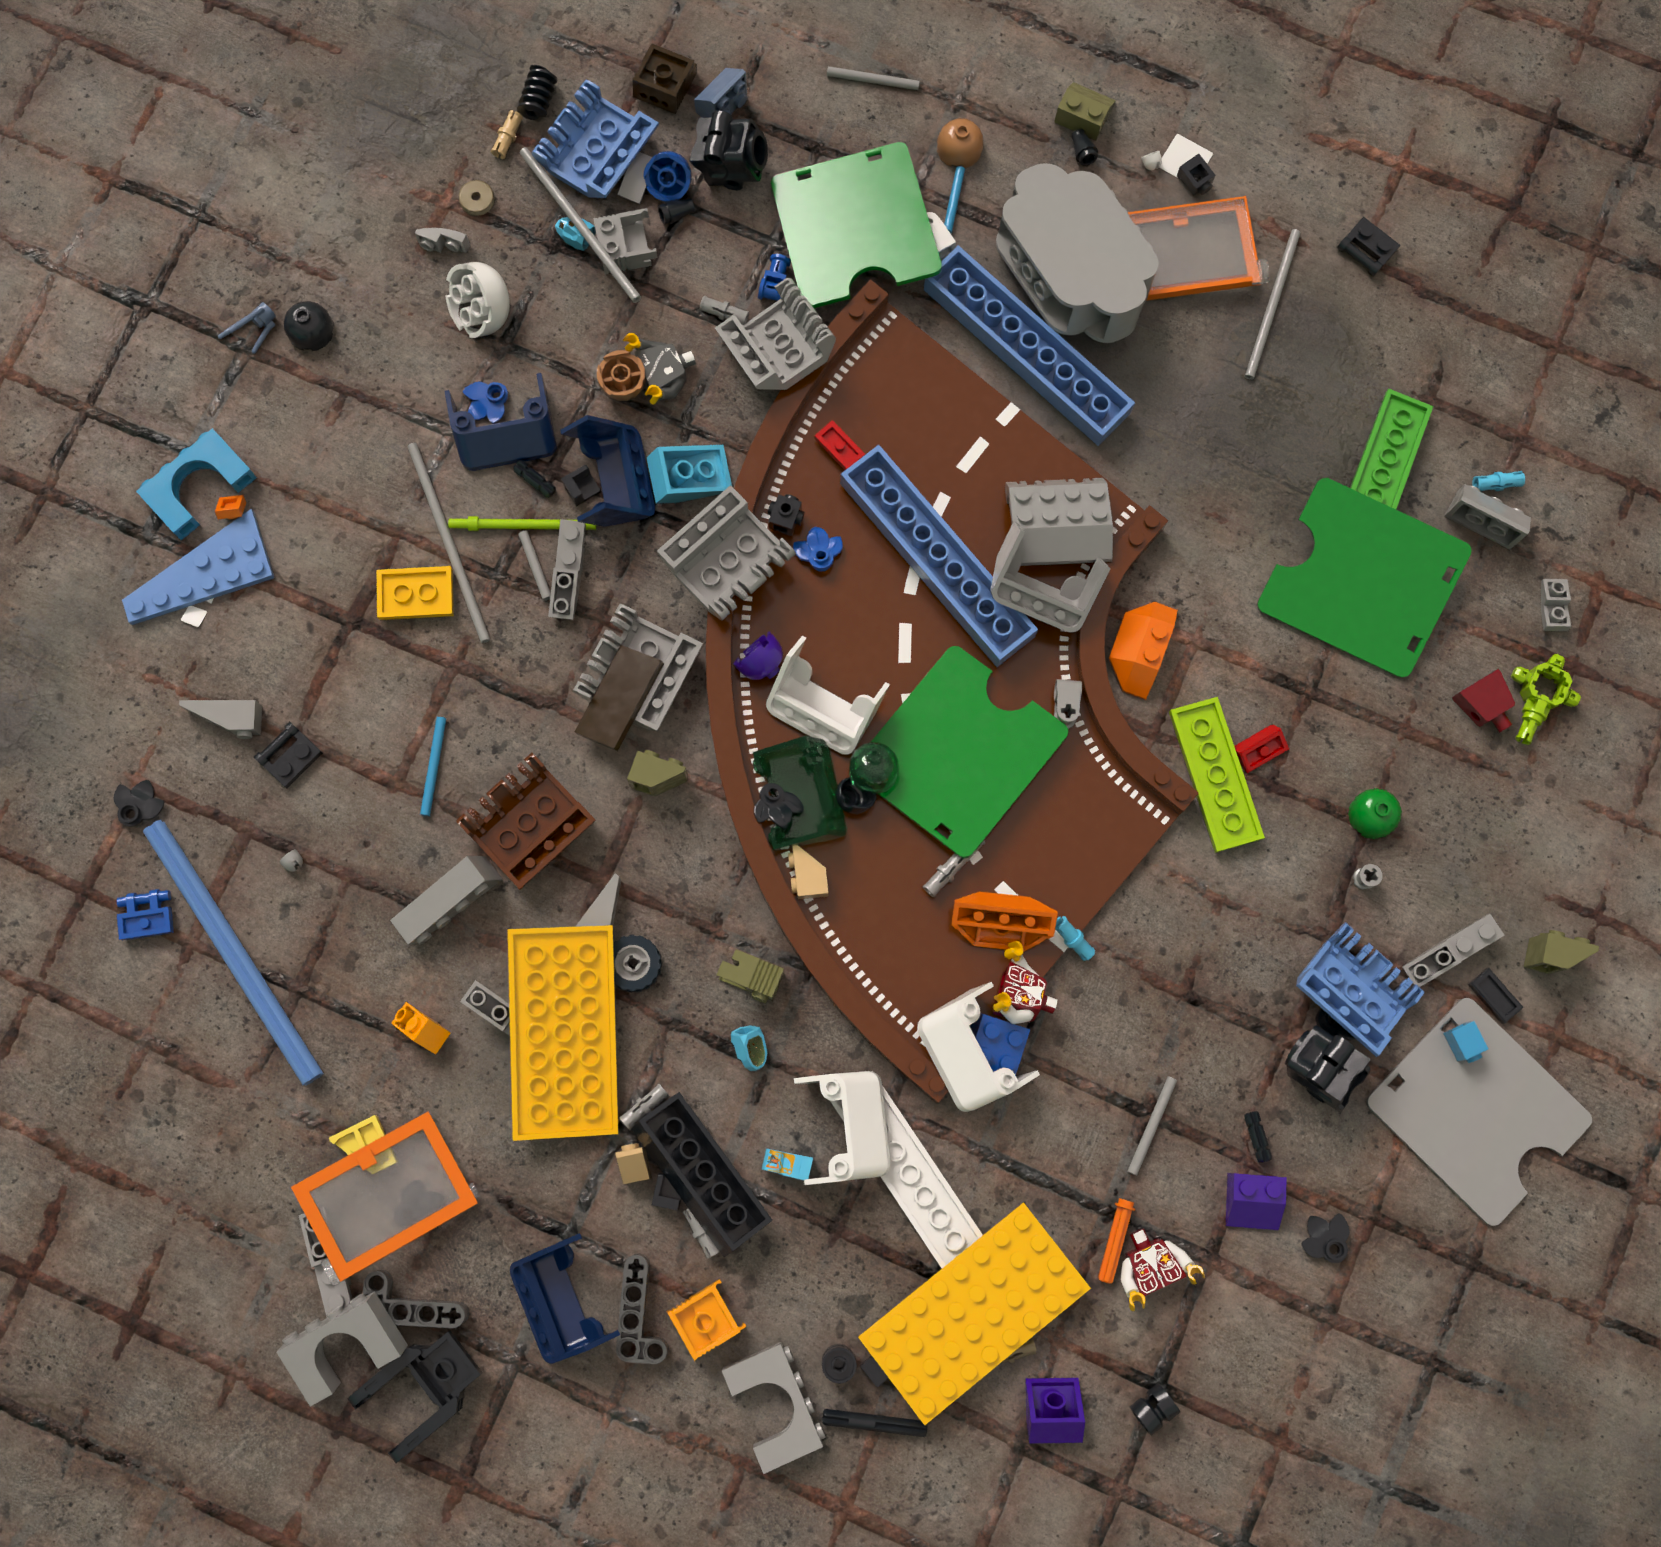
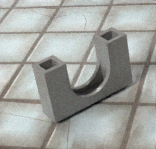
[276,1291,408,1406]
[722,1342,826,1474]

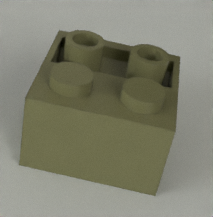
[627,750,688,797]
[1524,930,1599,974]

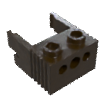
[632,43,697,114]

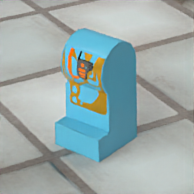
[762,1149,813,1180]

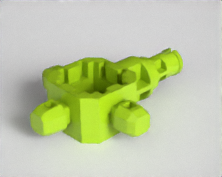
[1511,654,1581,745]

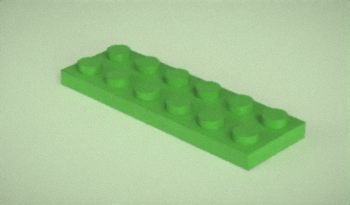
[1350,388,1433,509]

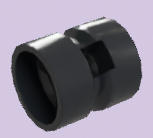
[821,1344,857,1384]
[1129,1383,1180,1436]

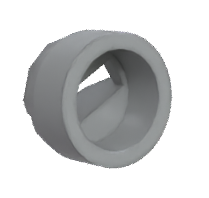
[280,849,303,872]

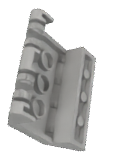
[715,278,836,390]
[1005,478,1113,566]
[657,485,796,620]
[573,604,703,732]

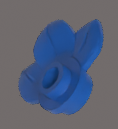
[463,382,508,424]
[793,527,843,571]

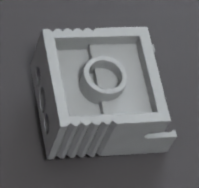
[593,208,657,275]

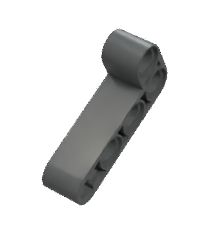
[616,1253,669,1364]
[363,1270,469,1328]

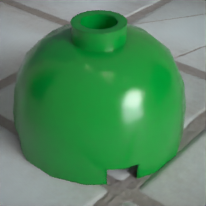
[1348,788,1402,839]

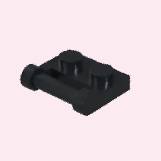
[1337,217,1400,277]
[254,721,323,788]

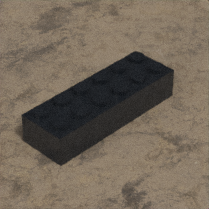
[631,1092,773,1257]

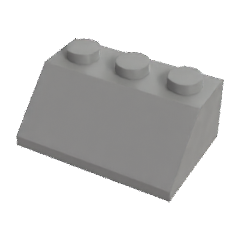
[1445,484,1531,550]

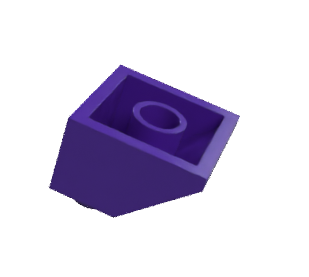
[1226,1173,1287,1230]
[1025,1378,1085,1444]

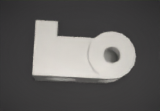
[927,212,956,260]

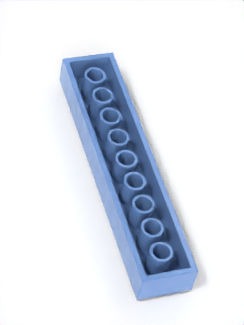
[924,245,1135,446]
[840,445,1038,667]

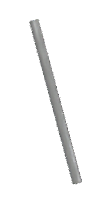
[1245,229,1301,380]

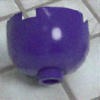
[733,632,783,680]

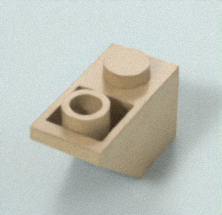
[788,845,828,900]
[616,1143,652,1184]

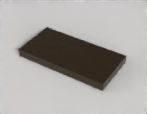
[574,645,664,751]

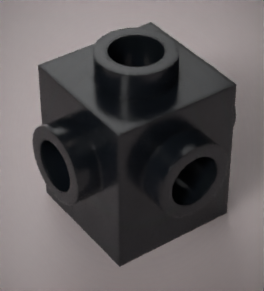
[767,494,805,536]

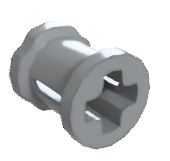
[1353,864,1382,890]

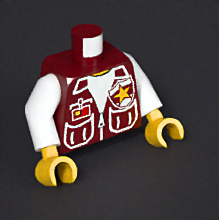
[993,941,1057,1024]
[1121,1228,1205,1311]

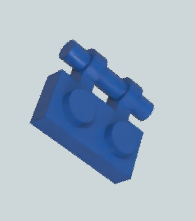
[117,889,174,941]

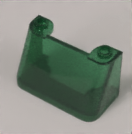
[753,736,847,851]

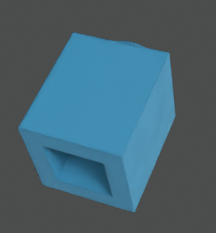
[1443,1021,1488,1063]

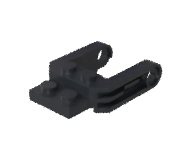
[347,1330,483,1464]

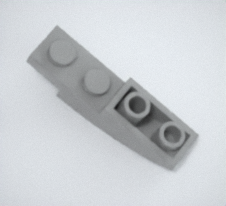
[548,519,586,620]
[1402,914,1505,987]
[460,980,510,1036]
[298,1207,353,1318]

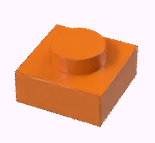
[215,495,246,520]

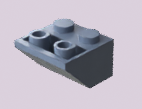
[694,68,747,118]

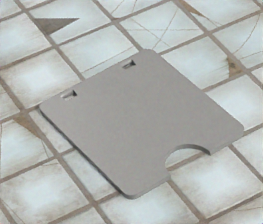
[1366,998,1592,1226]

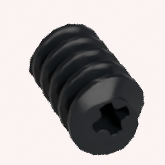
[517,65,557,120]

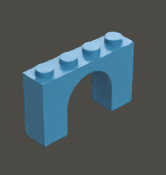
[136,428,257,540]

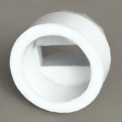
[1142,151,1162,171]

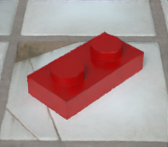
[814,420,865,470]

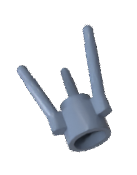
[218,302,276,354]

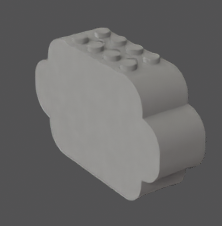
[996,163,1159,343]

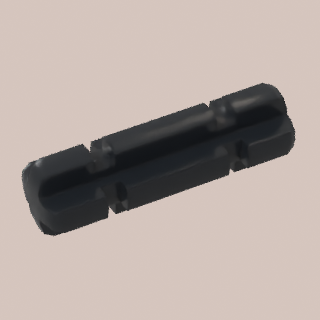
[513,460,556,498]
[1244,1111,1272,1163]

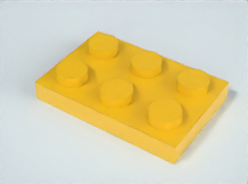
[377,566,454,620]

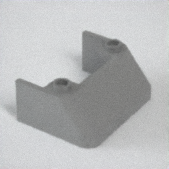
[991,521,1111,632]

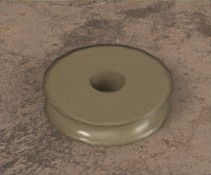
[458,180,495,216]

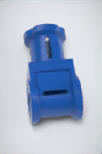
[758,253,791,301]

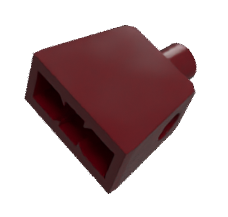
[1452,669,1515,733]

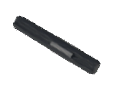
[822,1409,928,1437]

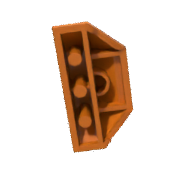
[1109,602,1178,700]
[951,891,1058,951]

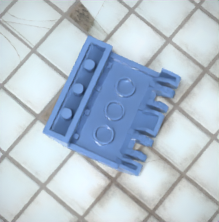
[531,80,659,198]
[1296,922,1424,1057]

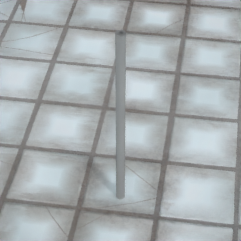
[520,147,641,303]
[407,443,490,643]

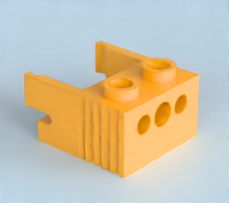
[666,1279,746,1361]

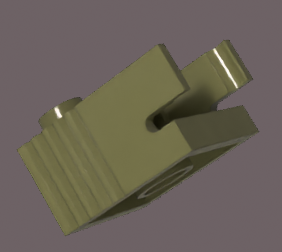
[717,949,784,1004]

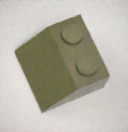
[1054,82,1116,141]

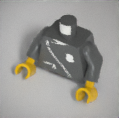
[623,333,696,405]

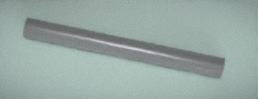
[827,66,920,90]
[1127,1076,1177,1176]

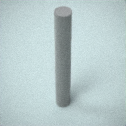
[518,530,551,601]

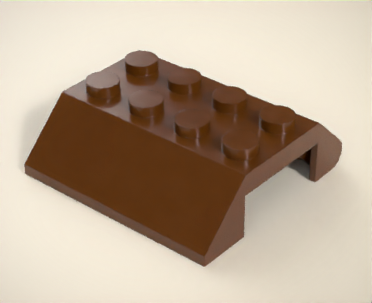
[456,752,596,890]

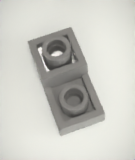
[617,152,652,204]
[415,228,470,253]
[1541,579,1571,631]

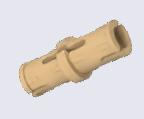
[491,110,523,159]

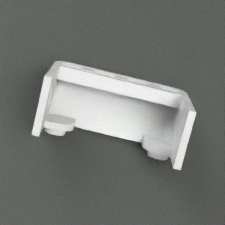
[766,636,890,754]
[917,982,1040,1112]
[794,1071,891,1185]

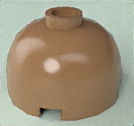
[937,118,983,168]
[597,350,645,401]

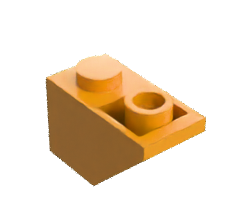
[391,1002,451,1054]

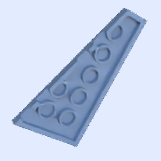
[122,509,275,625]

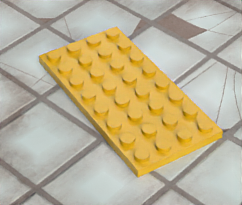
[507,925,618,1141]
[858,1203,1091,1425]

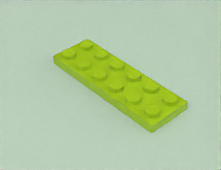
[1169,697,1265,853]

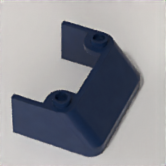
[444,373,557,471]
[560,415,655,527]
[510,1233,620,1364]

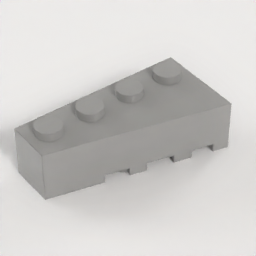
[390,856,503,945]

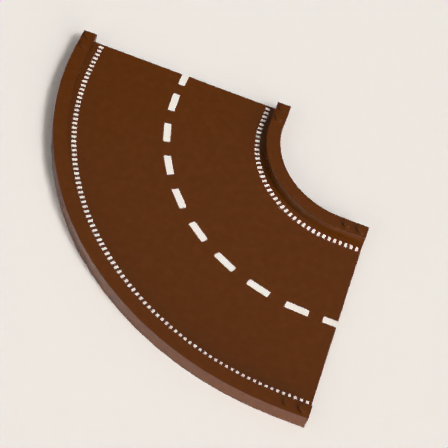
[706,279,1199,1104]

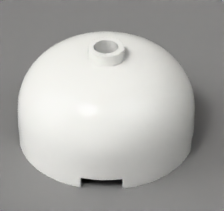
[446,262,510,338]

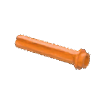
[1098,1198,1135,1284]

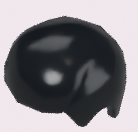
[835,777,877,815]

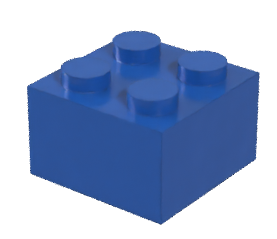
[969,1013,1030,1076]

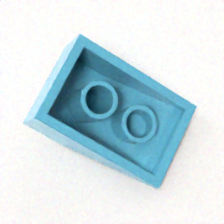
[647,445,732,504]

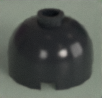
[283,301,334,351]

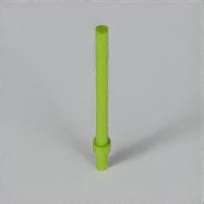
[448,516,597,531]

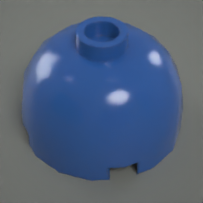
[643,151,692,201]

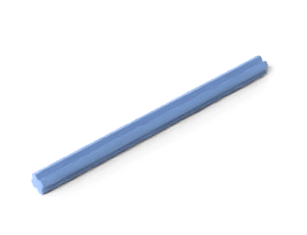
[143,820,324,1086]

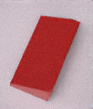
[1234,725,1289,773]

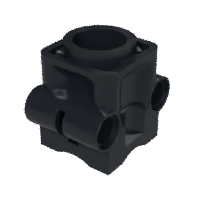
[689,111,768,191]
[1285,1025,1371,1113]

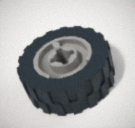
[613,935,662,993]

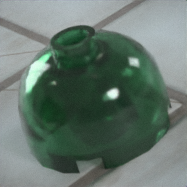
[849,742,899,794]

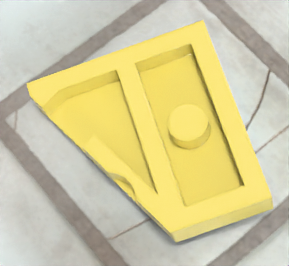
[329,1115,398,1175]

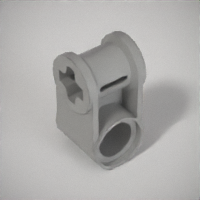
[1054,679,1082,729]

